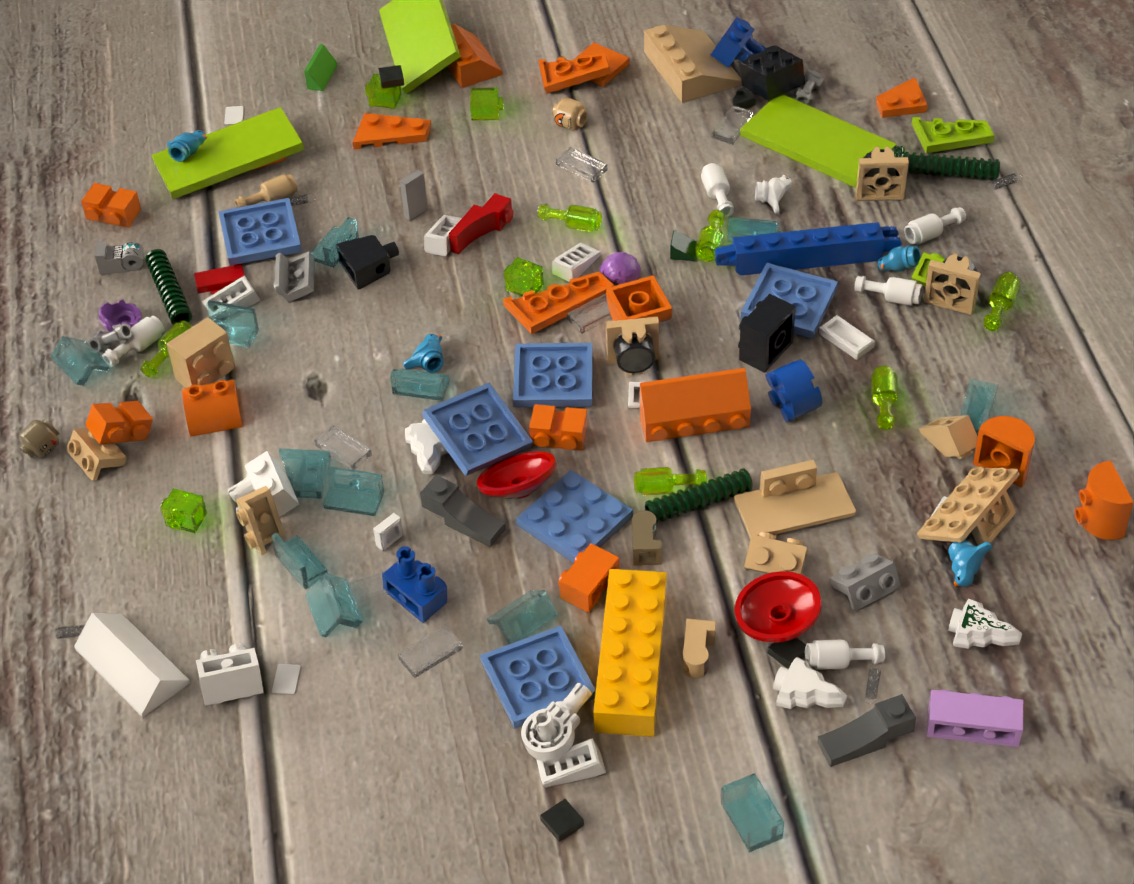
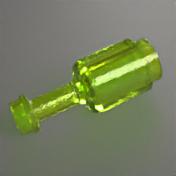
[538,204,602,232]
[695,210,725,262]
[983,272,1021,331]
[140,321,193,378]
[871,366,898,430]
[633,467,707,496]

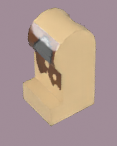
[683,619,716,678]

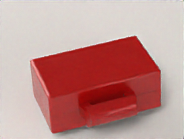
[194,264,245,295]

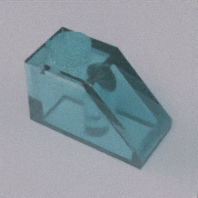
[960,378,999,435]

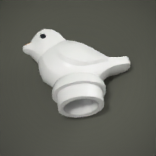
[755,175,792,214]

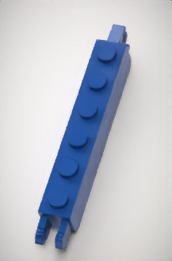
[715,222,903,275]

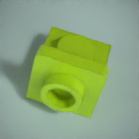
[911,252,945,287]

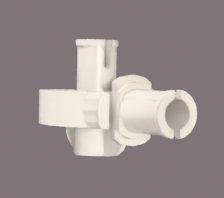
[521,683,592,760]

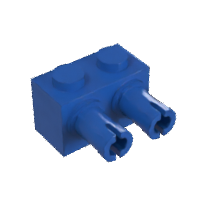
[710,17,767,68]
[382,546,447,623]

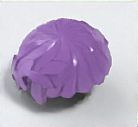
[599,252,641,285]
[99,299,142,332]

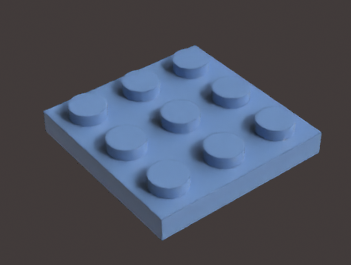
[218,198,302,266]
[741,263,838,339]
[513,343,593,407]
[422,382,533,477]
[516,470,633,563]
[480,625,596,729]

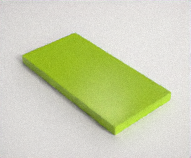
[379,0,461,94]
[740,94,897,188]
[151,107,305,199]

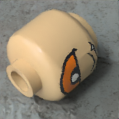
[552,97,588,131]

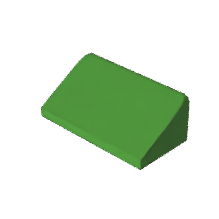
[304,44,337,91]

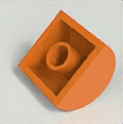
[606,275,672,323]
[182,379,243,437]
[973,416,1035,488]
[1075,460,1134,540]

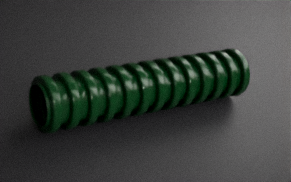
[904,152,1000,181]
[145,249,192,326]
[645,468,753,524]

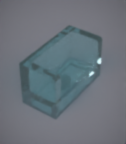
[721,773,784,853]

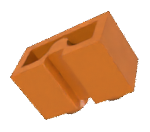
[81,183,141,228]
[85,401,153,444]
[529,404,588,451]
[558,543,619,613]

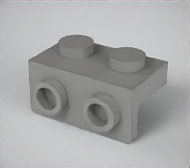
[274,252,314,303]
[829,554,901,611]

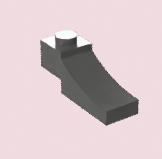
[420,475,506,547]
[817,694,916,767]

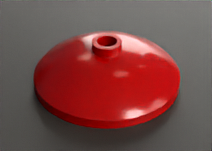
[477,451,557,499]
[734,571,822,643]

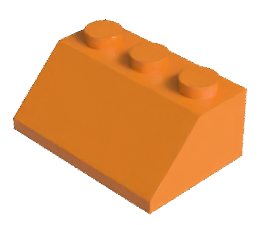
[447,23,503,88]

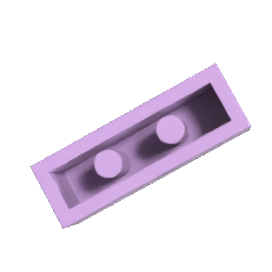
[927,690,1023,747]

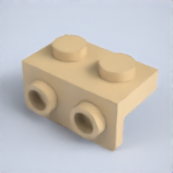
[67,428,127,480]
[236,486,286,555]
[744,532,809,575]

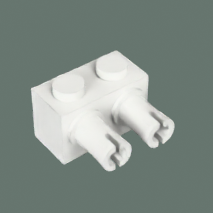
[228,451,300,517]
[196,643,264,706]

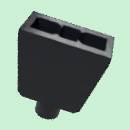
[336,235,399,290]

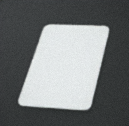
[224,106,244,124]
[272,664,301,694]

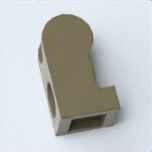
[632,510,662,565]

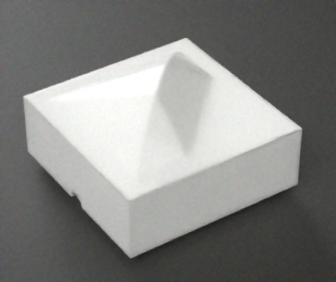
[373,513,403,551]

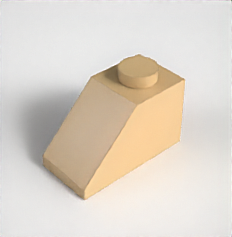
[919,415,978,459]

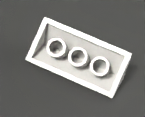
[74,613,190,718]

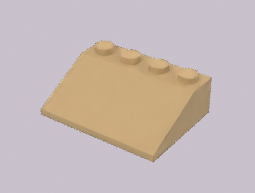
[644,25,742,103]

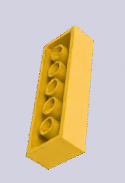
[593,569,667,737]

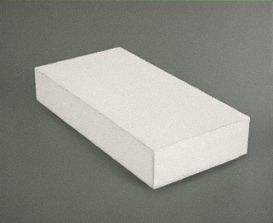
[819,315,875,360]

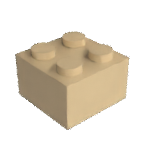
[166,317,235,388]

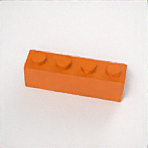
[640,368,751,442]

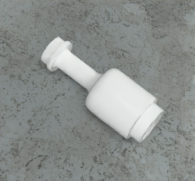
[701,163,734,217]
[904,207,966,245]
[854,276,923,306]
[102,316,165,367]
[805,640,885,670]

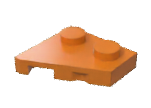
[876,78,927,118]

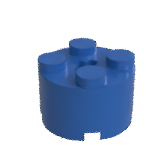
[765,359,822,422]

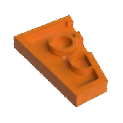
[538,53,611,94]
[353,113,431,149]

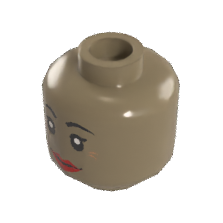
[19,419,60,458]

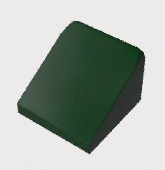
[670,230,698,261]

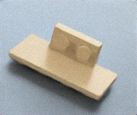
[734,460,856,539]
[917,467,1020,546]

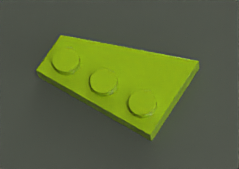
[911,117,995,153]

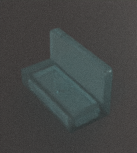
[311,217,359,268]
[727,217,779,242]
[206,300,259,348]
[51,336,111,386]
[390,369,450,401]
[323,466,384,516]
[271,533,328,590]
[306,573,363,637]
[487,590,558,645]

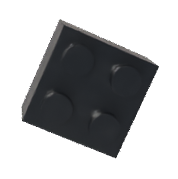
[739,46,805,101]
[738,294,796,373]

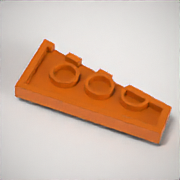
[503,271,614,335]

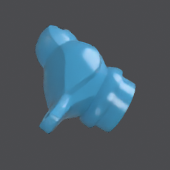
[167,130,207,162]
[878,245,921,272]
[403,334,444,373]
[948,540,992,587]

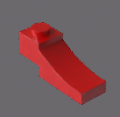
[449,193,514,254]

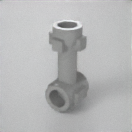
[795,69,824,105]
[88,323,132,353]

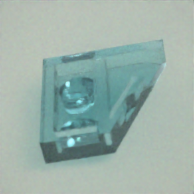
[279,448,331,499]

